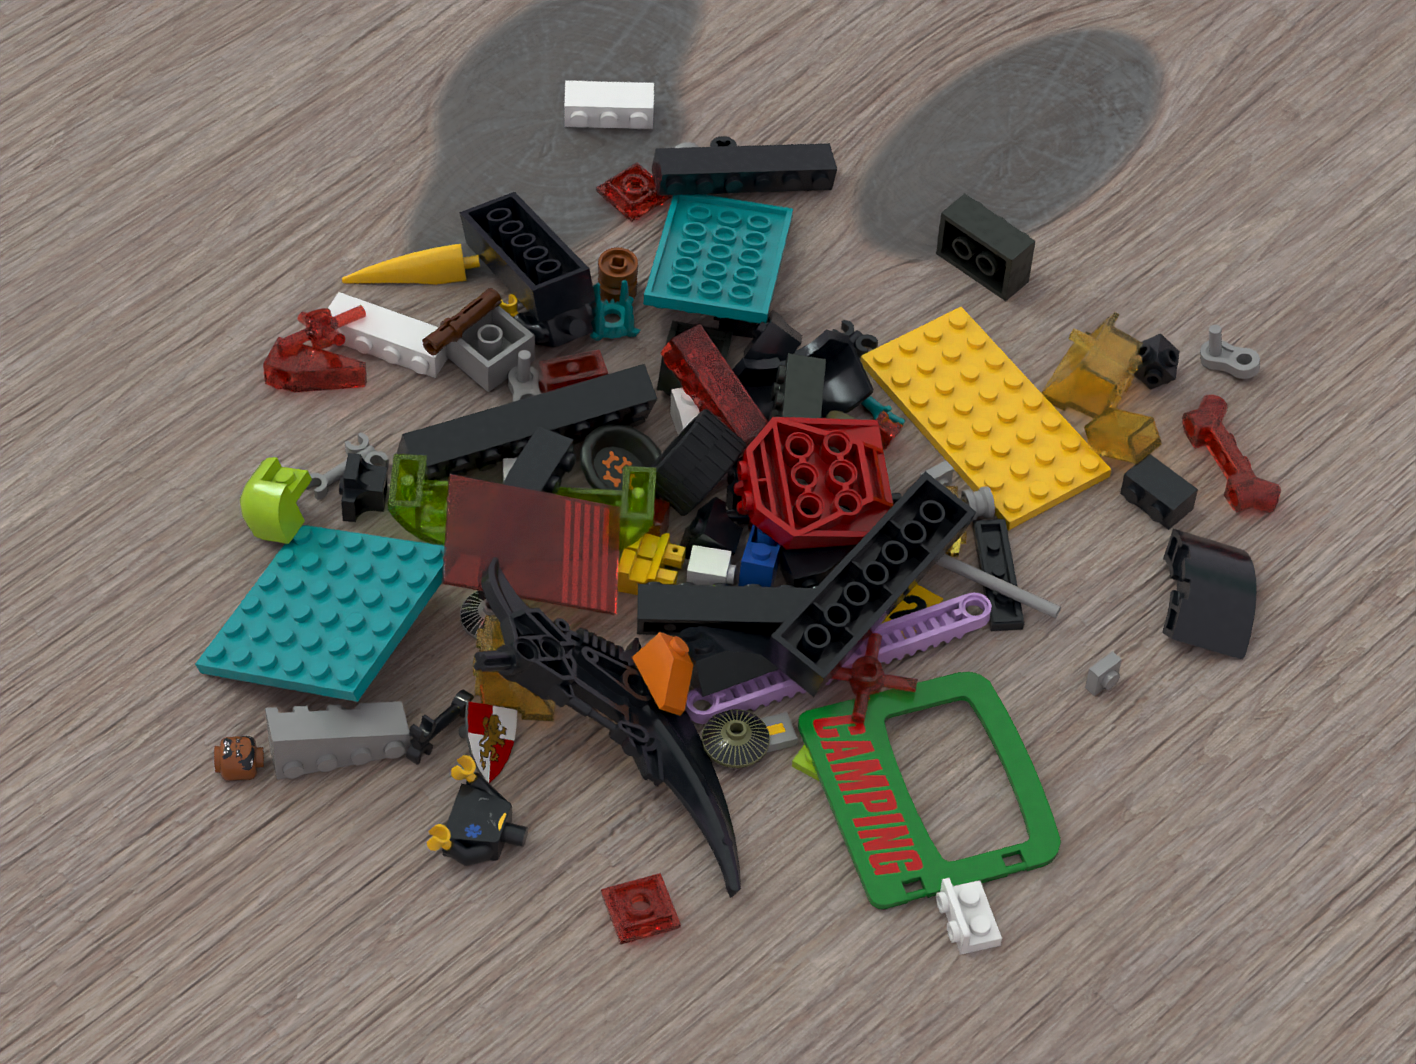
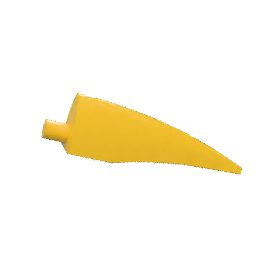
[342,243,480,285]

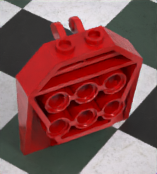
[734,417,893,550]

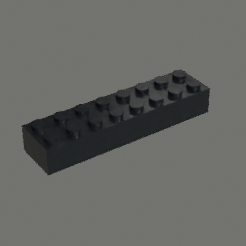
[396,364,657,489]
[761,471,976,697]

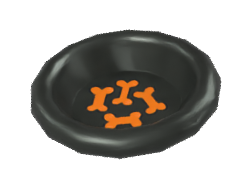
[580,423,662,509]

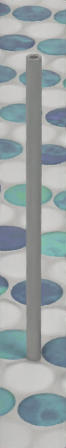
[839,506,1061,618]

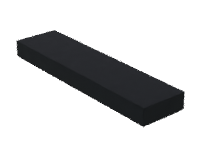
[972,519,1024,631]

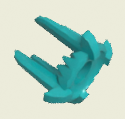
[590,280,641,341]

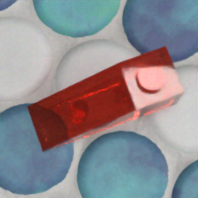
[263,337,367,393]

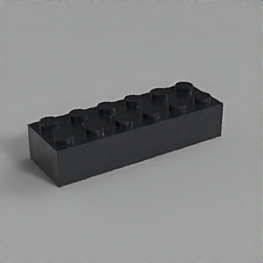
[459,192,596,322]

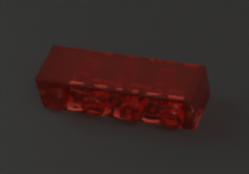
[660,324,768,449]

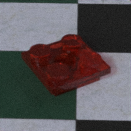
[596,162,673,222]
[601,873,681,945]

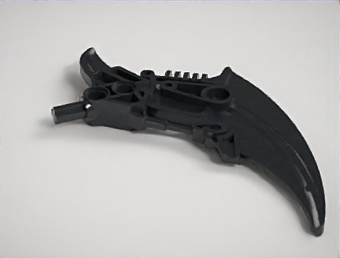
[473,557,741,898]

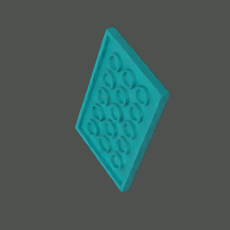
[643,194,793,323]

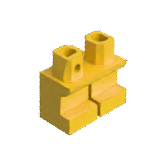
[615,524,686,595]

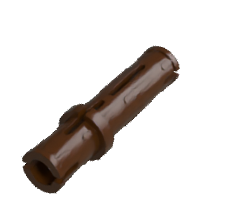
[422,288,502,356]

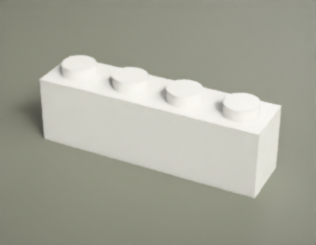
[322,292,448,378]

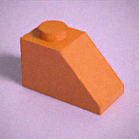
[632,632,694,715]

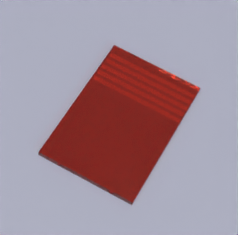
[442,474,620,615]

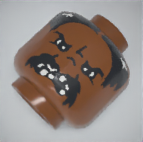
[214,736,264,781]

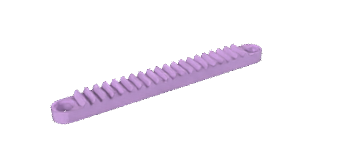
[685,592,992,724]

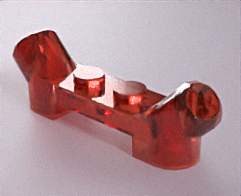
[1182,395,1282,514]

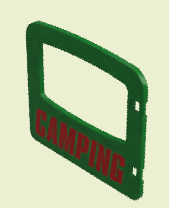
[798,671,1061,909]

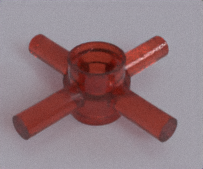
[276,305,366,352]
[831,633,918,723]

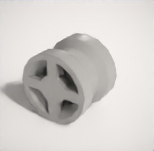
[961,486,995,521]

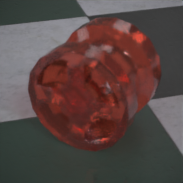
[876,411,904,451]

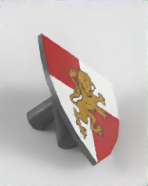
[459,701,517,784]

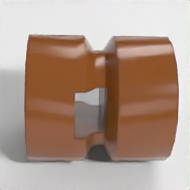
[598,247,638,302]

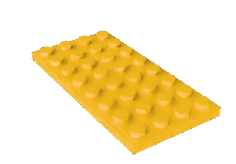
[860,307,1112,531]

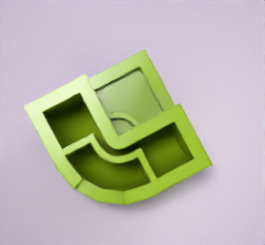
[240,457,312,544]

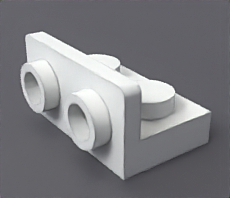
[936,878,1002,955]

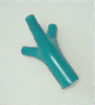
[861,396,905,429]

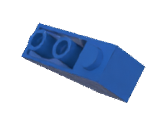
[738,525,783,587]

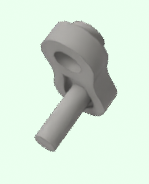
[1200,324,1260,379]
[508,350,542,402]

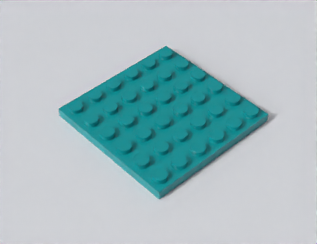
[195,525,460,702]

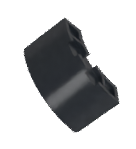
[724,329,873,436]
[1162,529,1257,659]

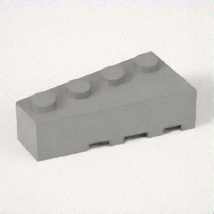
[265,701,411,780]

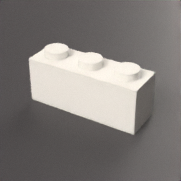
[564,81,654,129]

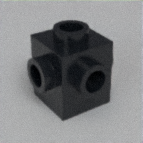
[1132,334,1180,390]

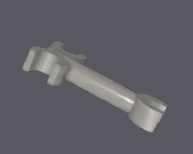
[306,432,389,500]

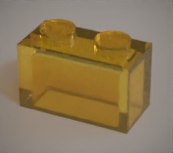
[1084,407,1162,464]

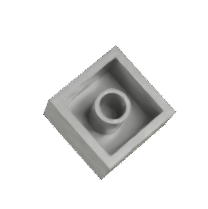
[446,306,535,392]

